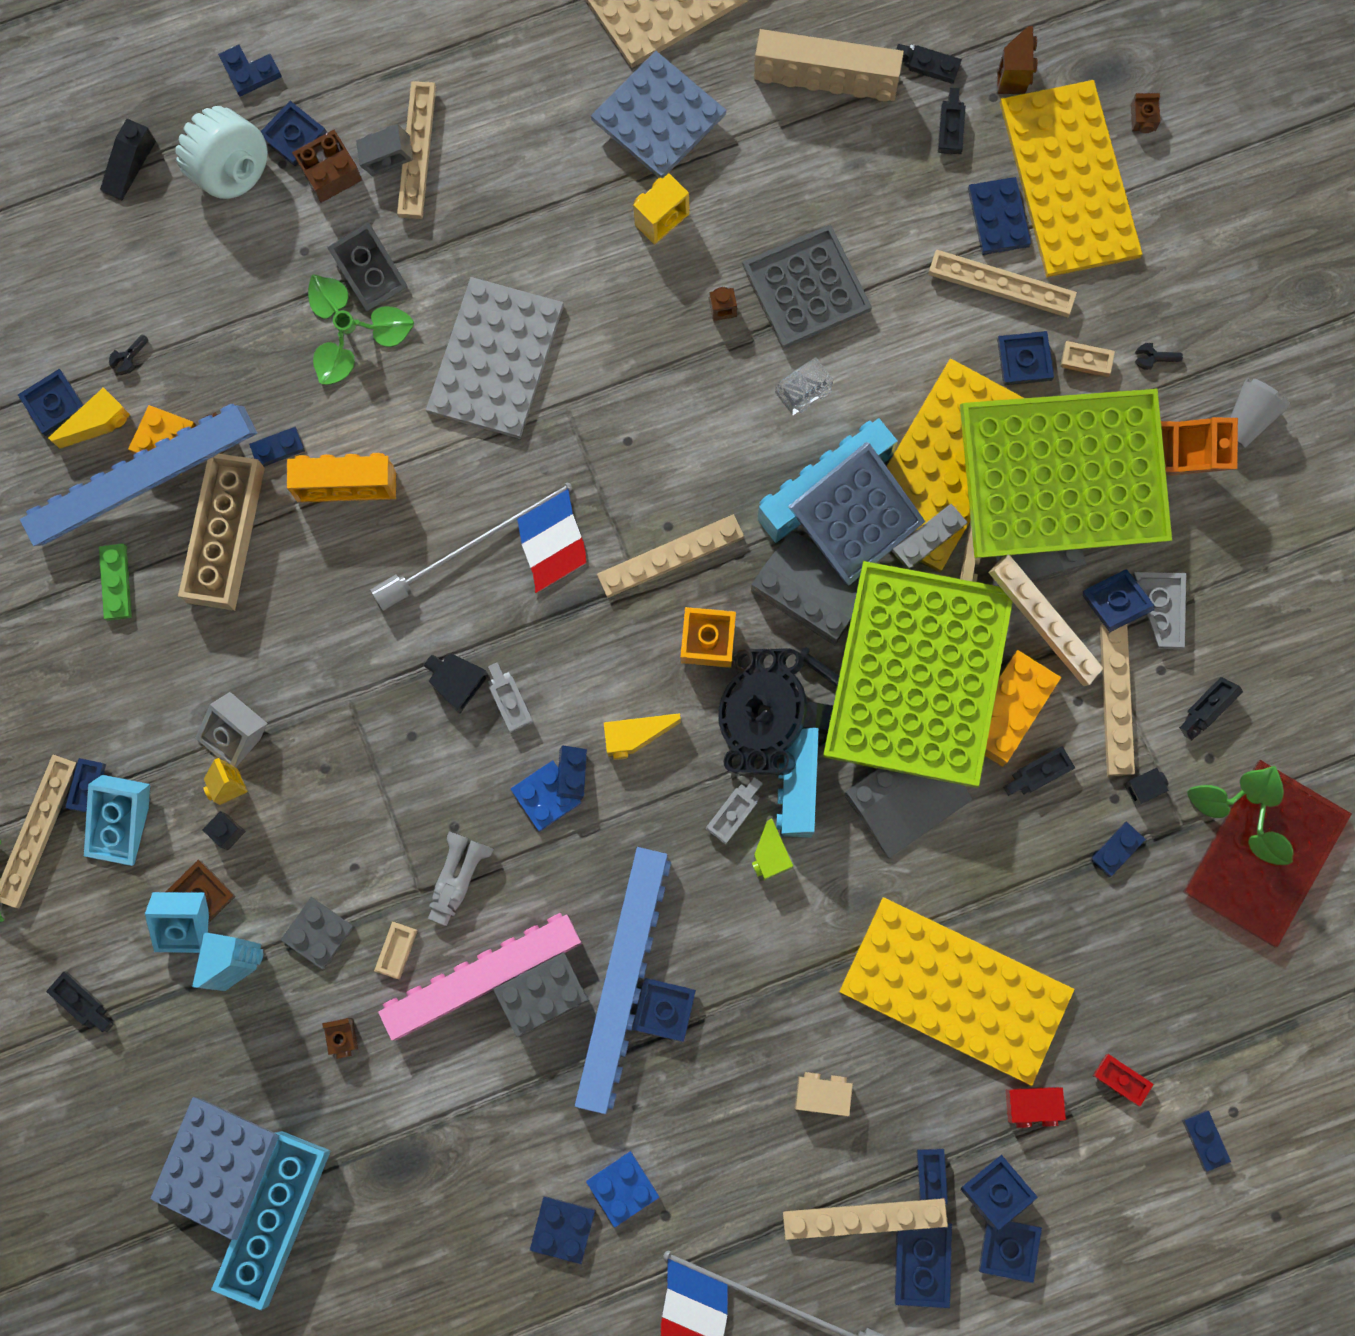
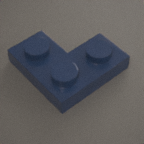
[218,44,282,97]

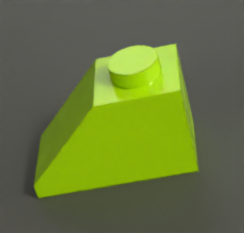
[751,819,793,881]

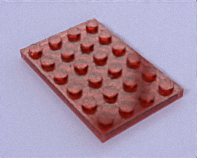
[1183,760,1352,948]

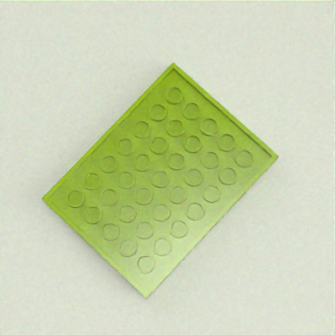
[960,389,1172,558]
[823,561,1013,788]

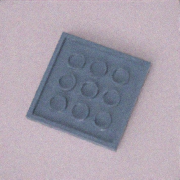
[591,51,726,178]
[788,442,926,586]
[150,1097,280,1240]

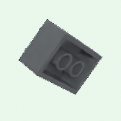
[493,952,590,1037]

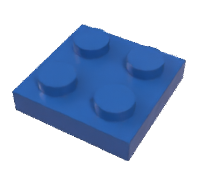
[511,760,582,832]
[586,1151,660,1228]

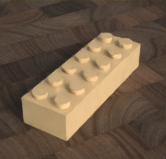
[754,29,904,102]
[178,454,265,611]

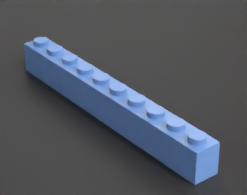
[20,404,258,546]
[574,847,672,1114]

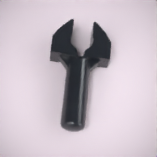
[109,334,149,375]
[1135,343,1183,370]

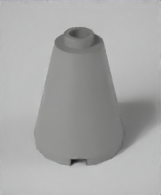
[1230,378,1290,449]

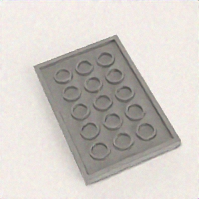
[426,277,564,439]

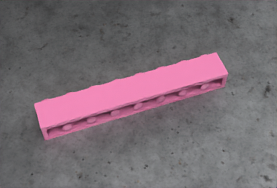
[378,913,582,1041]

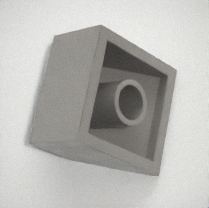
[195,692,268,768]

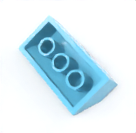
[776,728,818,838]
[192,932,263,991]

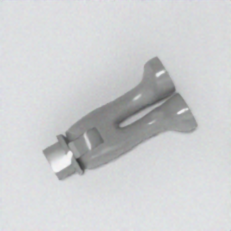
[428,831,494,926]

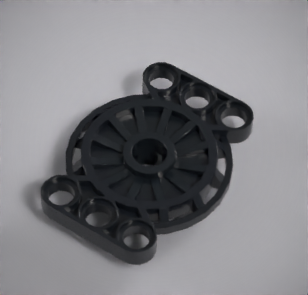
[718,648,807,775]

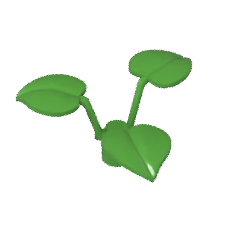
[308,274,414,385]
[1187,766,1293,865]

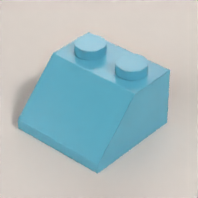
[145,892,209,953]

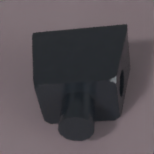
[424,653,489,714]

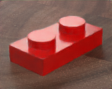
[1093,1054,1154,1107]

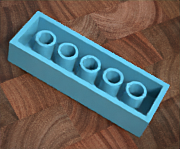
[758,418,898,543]
[211,1131,331,1310]

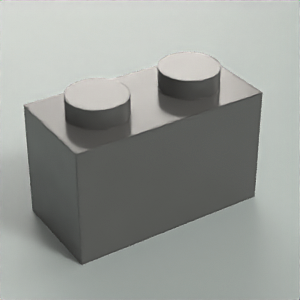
[356,124,413,176]

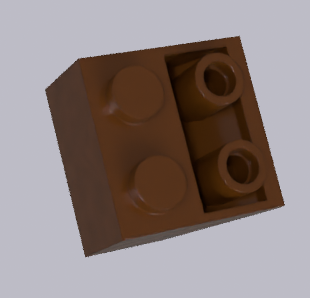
[997,26,1038,94]
[292,129,362,203]

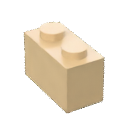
[795,1072,853,1116]

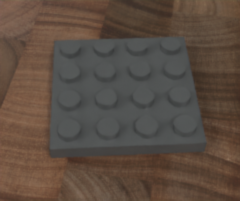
[742,224,872,349]

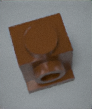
[1131,93,1160,133]
[708,287,737,321]
[322,1018,358,1059]

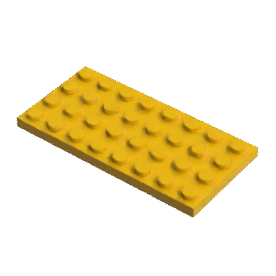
[1000,80,1142,278]
[887,358,1023,573]
[839,897,1074,1086]

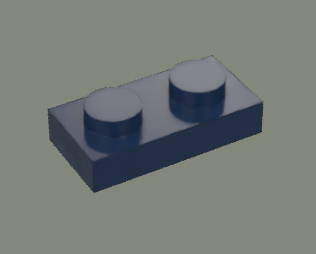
[249,427,305,467]
[556,745,587,800]
[65,758,106,813]
[1090,821,1146,877]
[1182,1110,1231,1172]
[916,1148,948,1204]

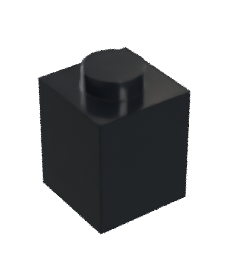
[1124,768,1169,807]
[202,811,246,850]

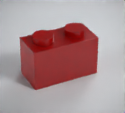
[1005,1087,1066,1128]

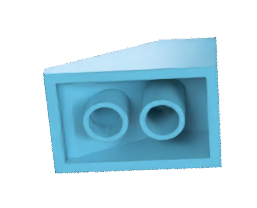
[84,775,150,866]

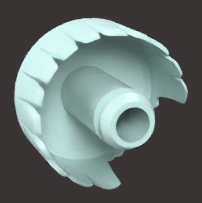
[175,106,267,199]

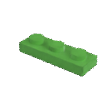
[99,544,132,621]

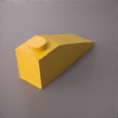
[49,387,130,449]
[604,713,681,760]
[204,758,248,805]

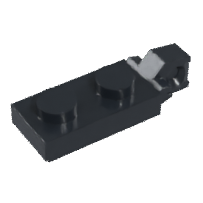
[896,44,962,84]
[937,88,966,155]
[1179,677,1243,741]
[1003,746,1075,796]
[46,971,114,1033]

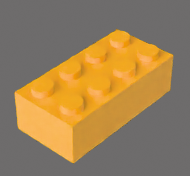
[287,453,396,502]
[985,650,1061,767]

